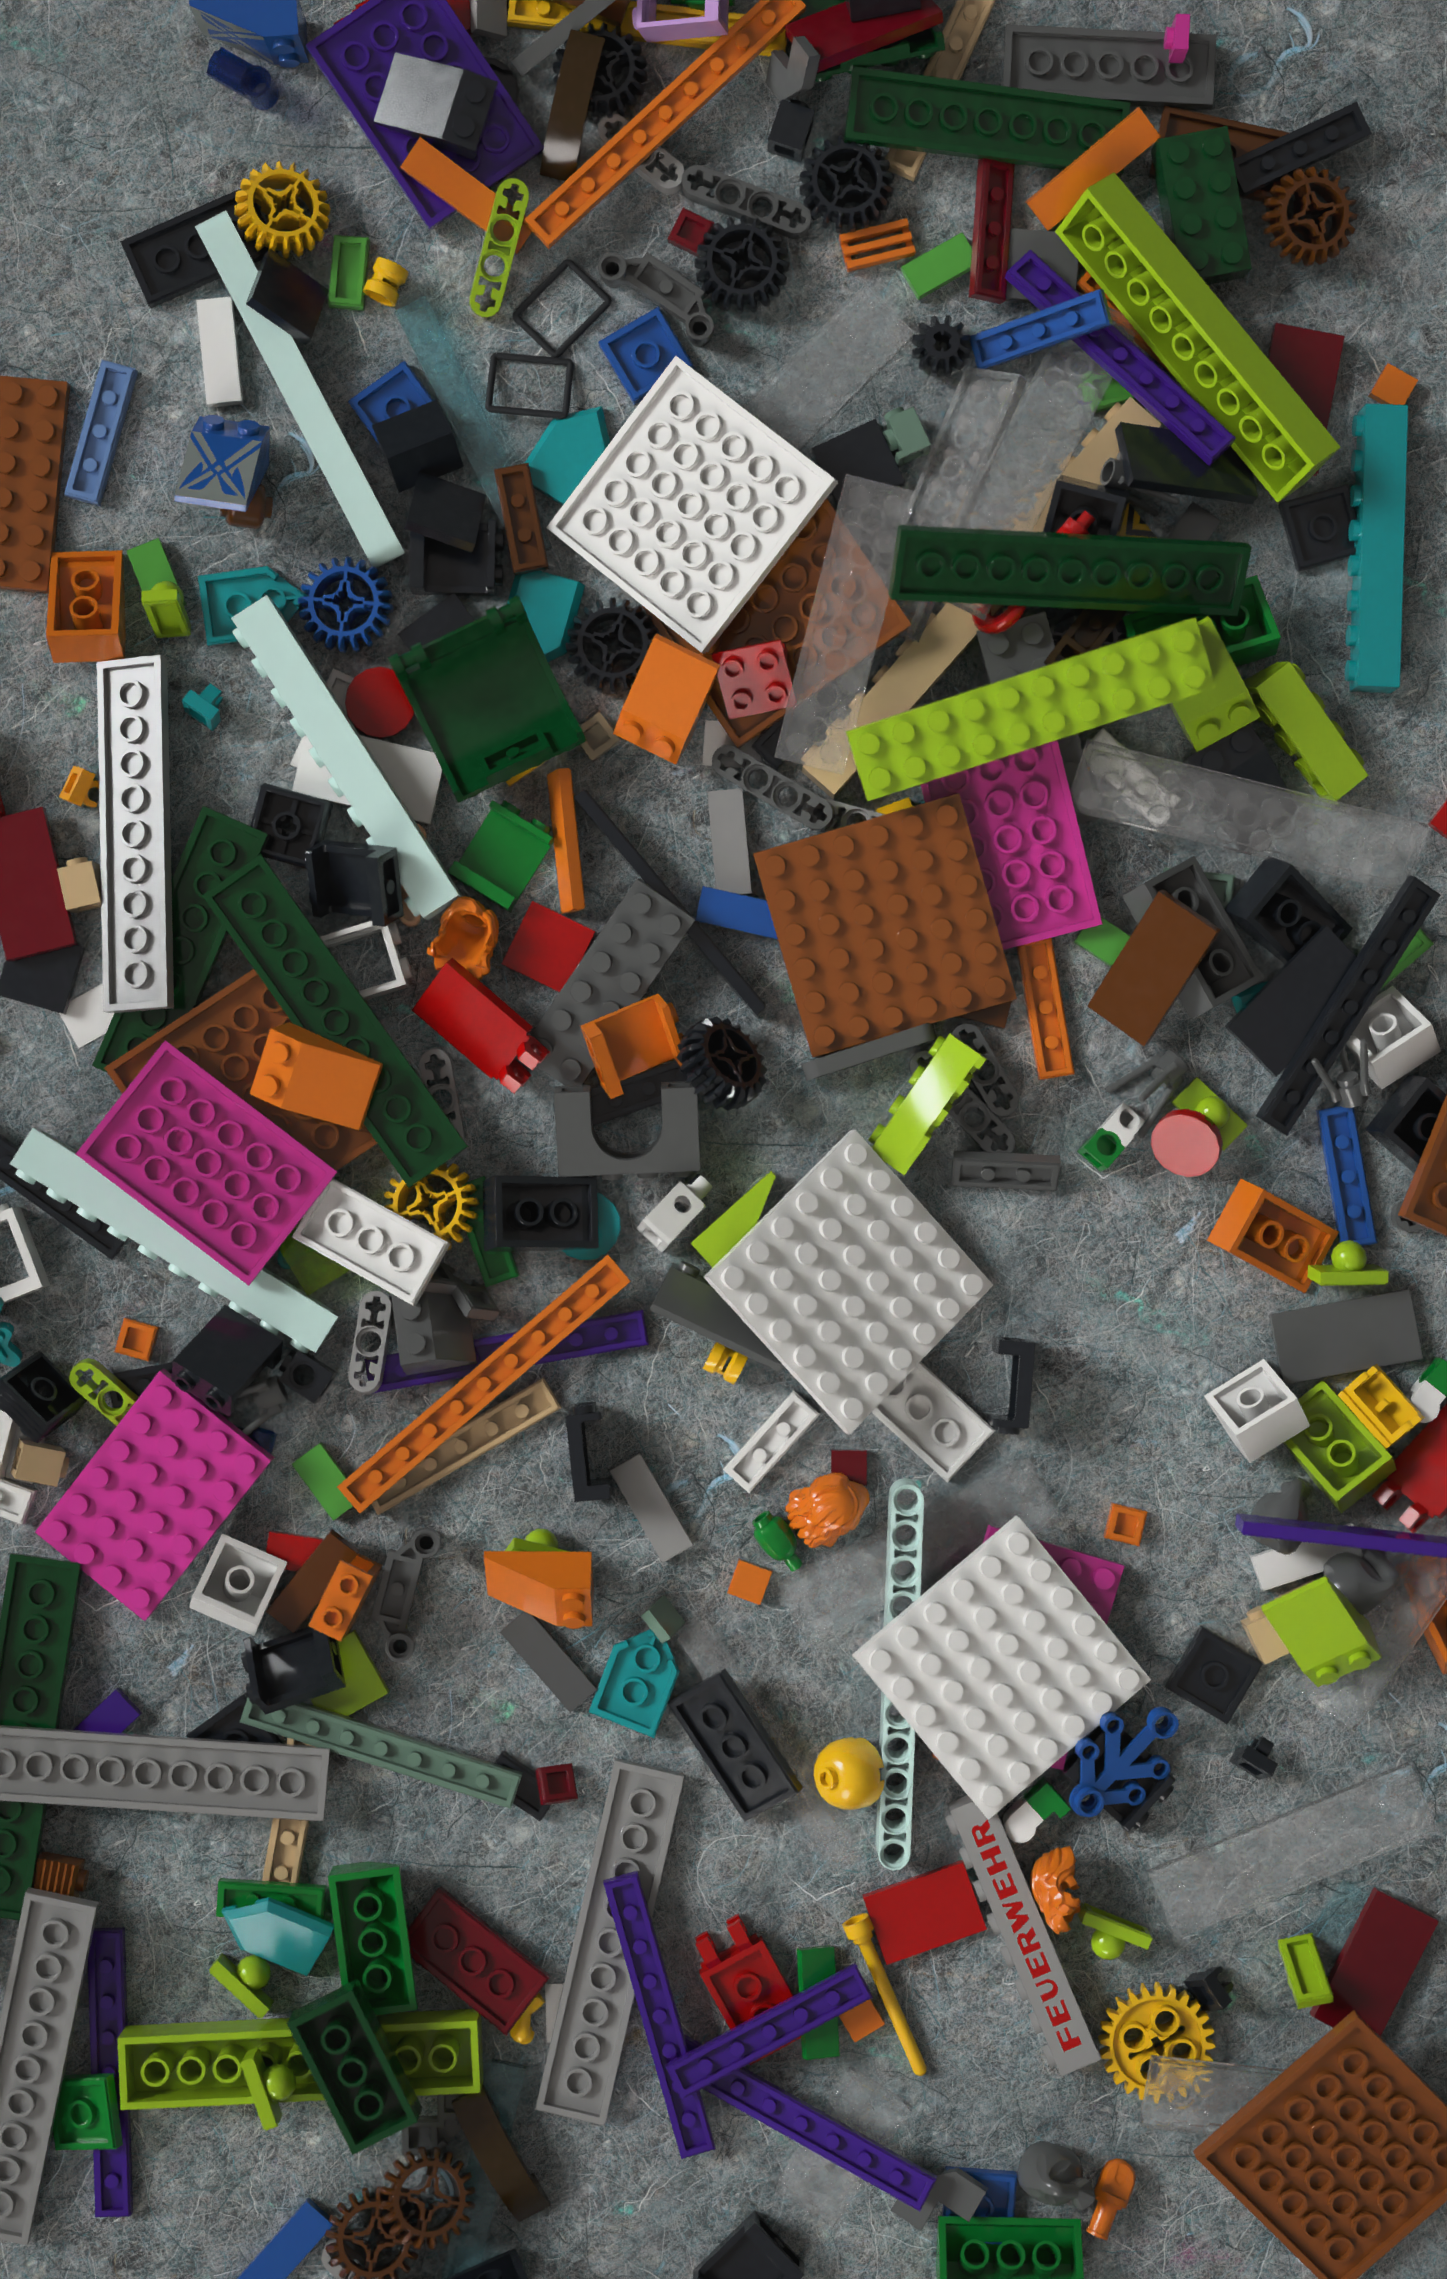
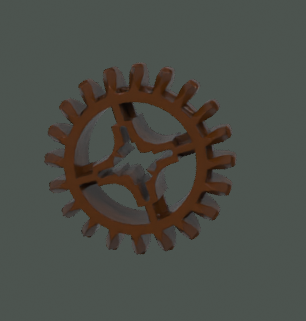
[1261,167,1358,267]
[378,2147,476,2250]
[325,2186,419,2279]

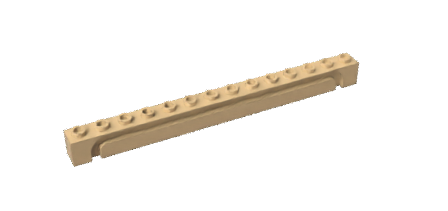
[801,397,1162,799]

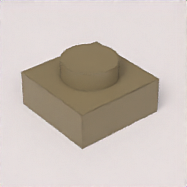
[580,711,621,763]

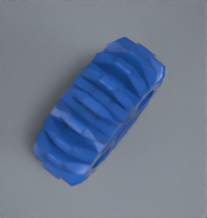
[298,556,394,653]

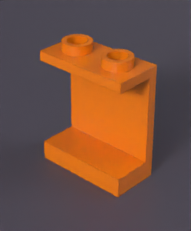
[580,993,683,1099]
[308,1553,383,1642]

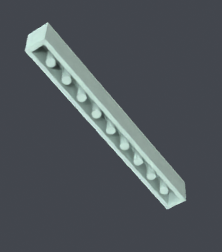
[231,595,462,920]
[10,1127,341,1354]

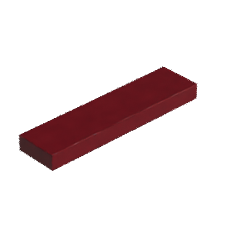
[969,158,1015,304]

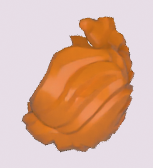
[427,896,499,981]
[785,1473,870,1548]
[1030,1846,1081,1934]

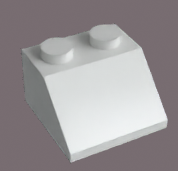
[1346,986,1441,1089]
[1204,1359,1310,1463]
[189,1533,287,1636]

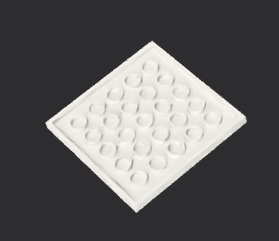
[546,356,838,654]
[704,1129,993,1434]
[852,1515,1151,1820]

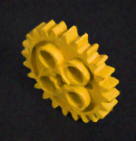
[1098,1982,1216,2102]

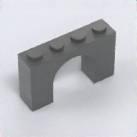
[554,1081,700,1180]

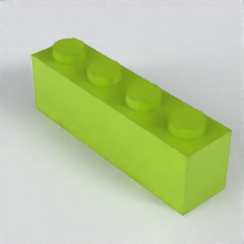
[1243,661,1369,802]
[868,1033,986,1175]

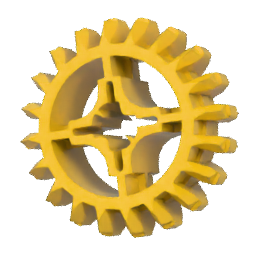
[234,160,331,259]
[384,1163,479,1250]

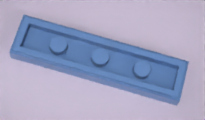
[64,360,138,506]

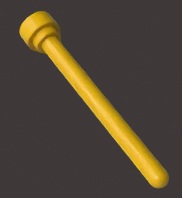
[842,1913,927,2076]

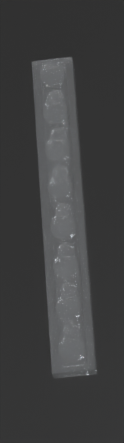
[676,1616,864,1874]

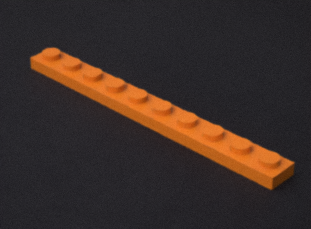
[524,0,806,249]
[337,1254,631,1514]

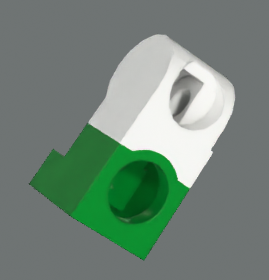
[1077,1102,1145,1172]
[1405,1357,1447,1423]
[1002,1776,1071,1843]

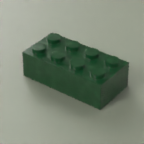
[1150,126,1252,285]
[287,1978,422,2155]

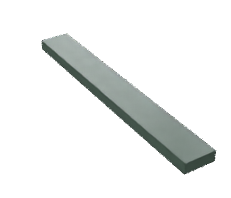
[240,1698,523,1809]

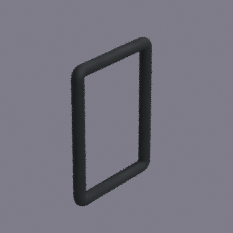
[512,259,611,358]
[485,352,574,419]

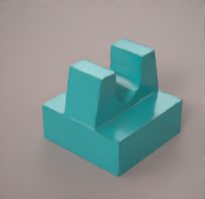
[182,683,223,732]

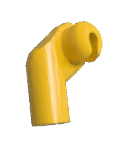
[509,1993,545,2045]

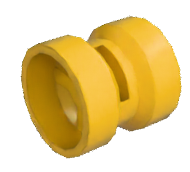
[363,257,409,307]
[702,1342,748,1385]

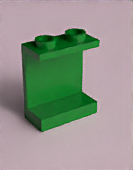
[448,800,554,913]

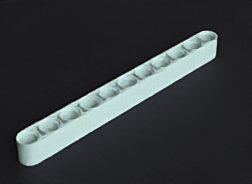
[195,210,405,568]
[876,1478,924,1871]

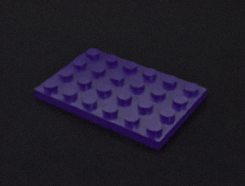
[306,0,544,231]

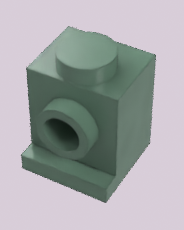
[883,406,931,467]

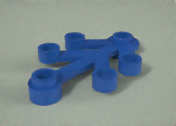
[1069,1707,1179,1817]

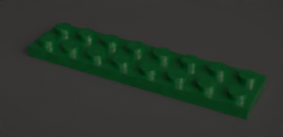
[844,66,1131,177]
[92,806,270,1072]

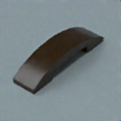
[540,29,606,181]
[1043,609,1127,665]
[451,2084,551,2222]

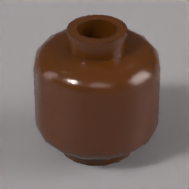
[220,484,273,529]

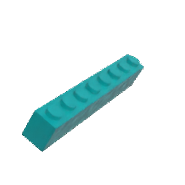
[1344,403,1408,693]

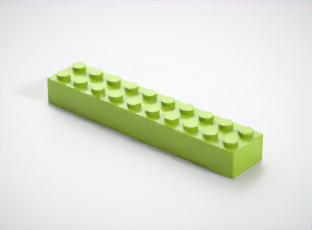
[1055,172,1341,503]
[845,618,1216,801]
[118,2009,484,2110]

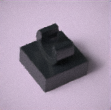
[1229,1736,1278,1780]
[1183,1966,1233,2011]

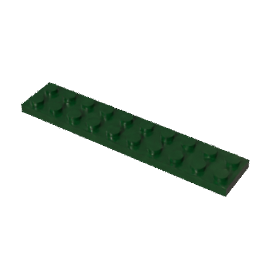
[888,525,1252,616]
[202,854,469,1188]
[0,1553,82,1921]

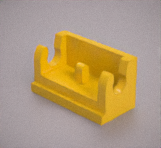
[1338,1364,1425,1449]

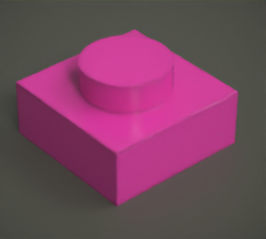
[1164,14,1190,64]

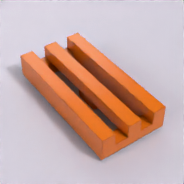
[839,218,916,272]

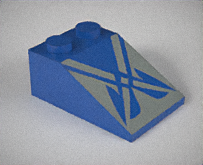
[189,0,309,68]
[175,415,270,512]

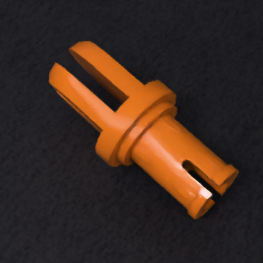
[1086,2158,1136,2241]

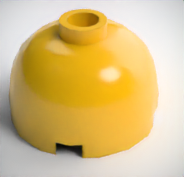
[813,1737,885,1810]

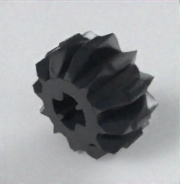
[912,315,971,377]

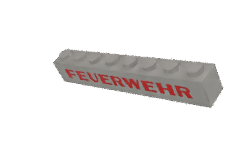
[945,1795,1101,2076]

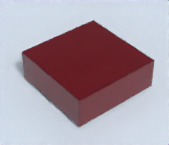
[668,208,714,257]
[831,1449,867,1486]
[535,1763,578,1806]

